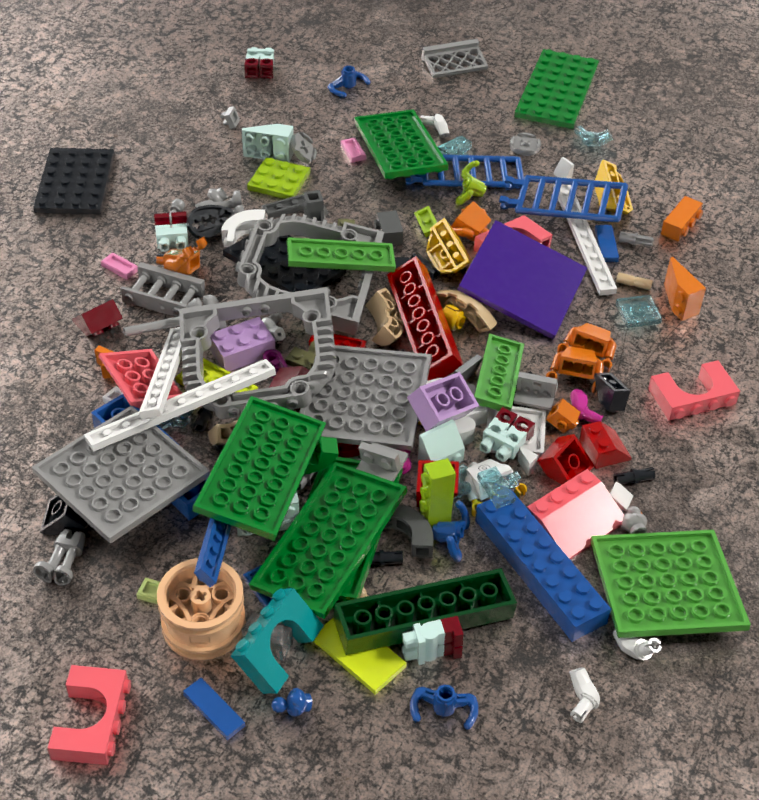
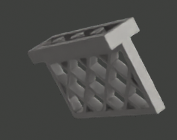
[421,39,488,78]

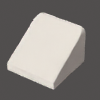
[554,157,574,178]
[518,446,538,476]
[610,482,633,511]

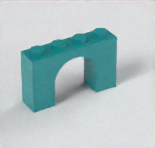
[231,588,324,694]

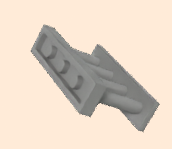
[120,262,205,317]

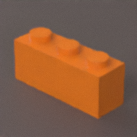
[661,196,703,242]

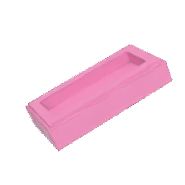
[341,138,366,163]
[101,253,138,280]

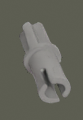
[619,231,654,247]

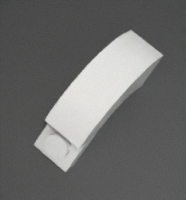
[221,209,266,247]

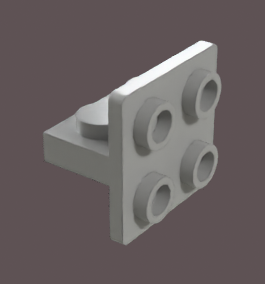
[514,372,558,411]
[356,442,408,482]

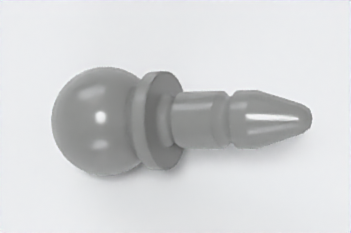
[169,199,185,223]

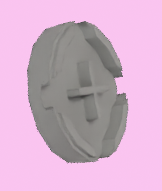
[291,132,317,163]
[510,133,541,156]

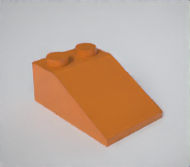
[664,257,706,321]

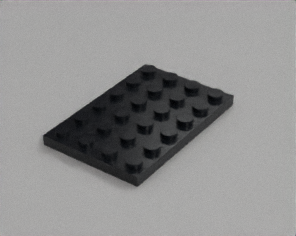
[33,147,115,215]
[223,235,347,292]

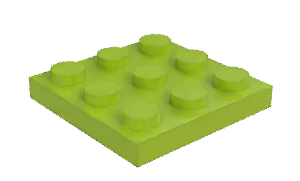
[247,157,310,199]

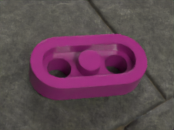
[263,349,288,379]

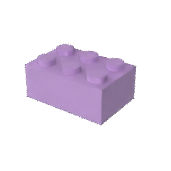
[210,317,275,371]
[407,372,479,431]

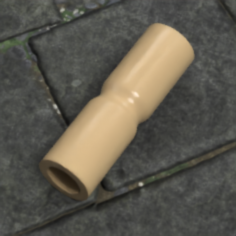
[616,272,653,290]

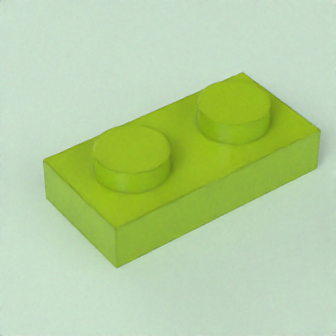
[414,206,437,238]

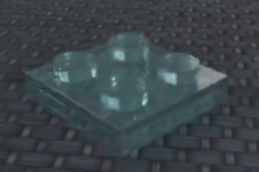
[616,295,662,328]

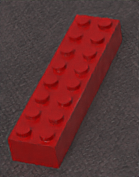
[387,256,463,381]

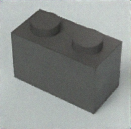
[374,210,404,246]

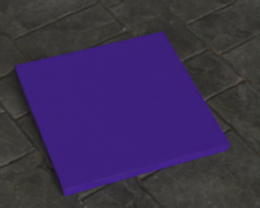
[457,220,587,339]

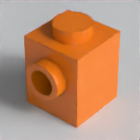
[546,398,580,433]

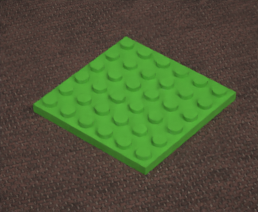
[591,530,751,638]

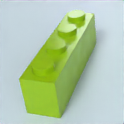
[419,458,456,529]

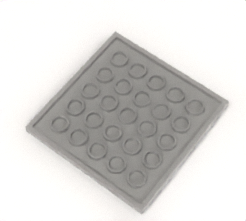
[300,345,432,451]
[32,406,210,544]

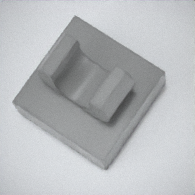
[220,106,240,129]

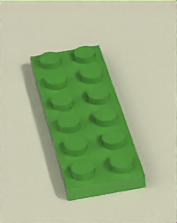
[287,237,396,272]
[474,333,524,411]

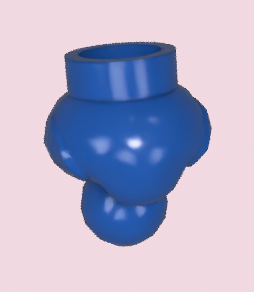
[271,688,312,717]

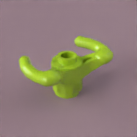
[456,160,487,206]

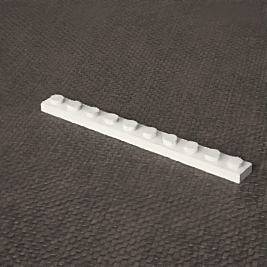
[553,184,617,296]
[139,327,182,419]
[84,359,276,452]

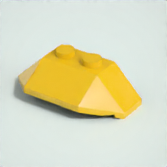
[595,159,633,215]
[426,218,472,275]

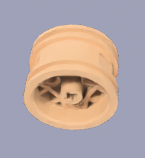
[157,558,246,660]

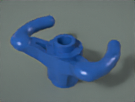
[327,66,371,98]
[432,501,470,562]
[410,685,479,730]

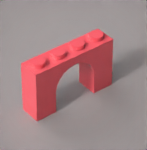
[473,215,553,253]
[648,360,740,421]
[48,665,131,765]

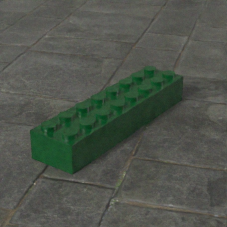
[333,568,517,655]

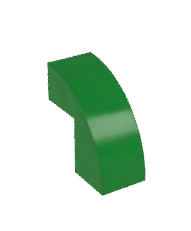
[304,436,339,475]

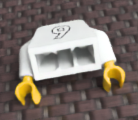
[464,459,527,517]

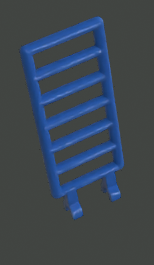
[406,155,524,188]
[499,175,628,222]

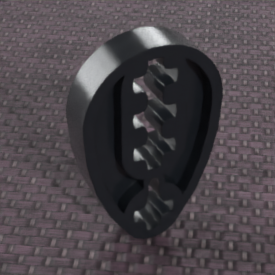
[186,205,234,239]

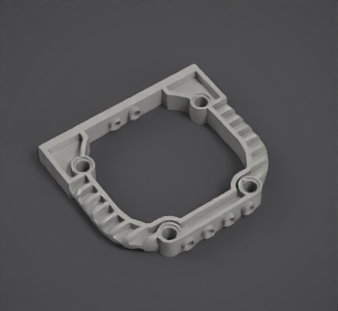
[235,213,384,335]
[179,287,337,419]

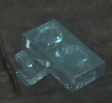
[438,135,472,155]
[477,466,521,509]

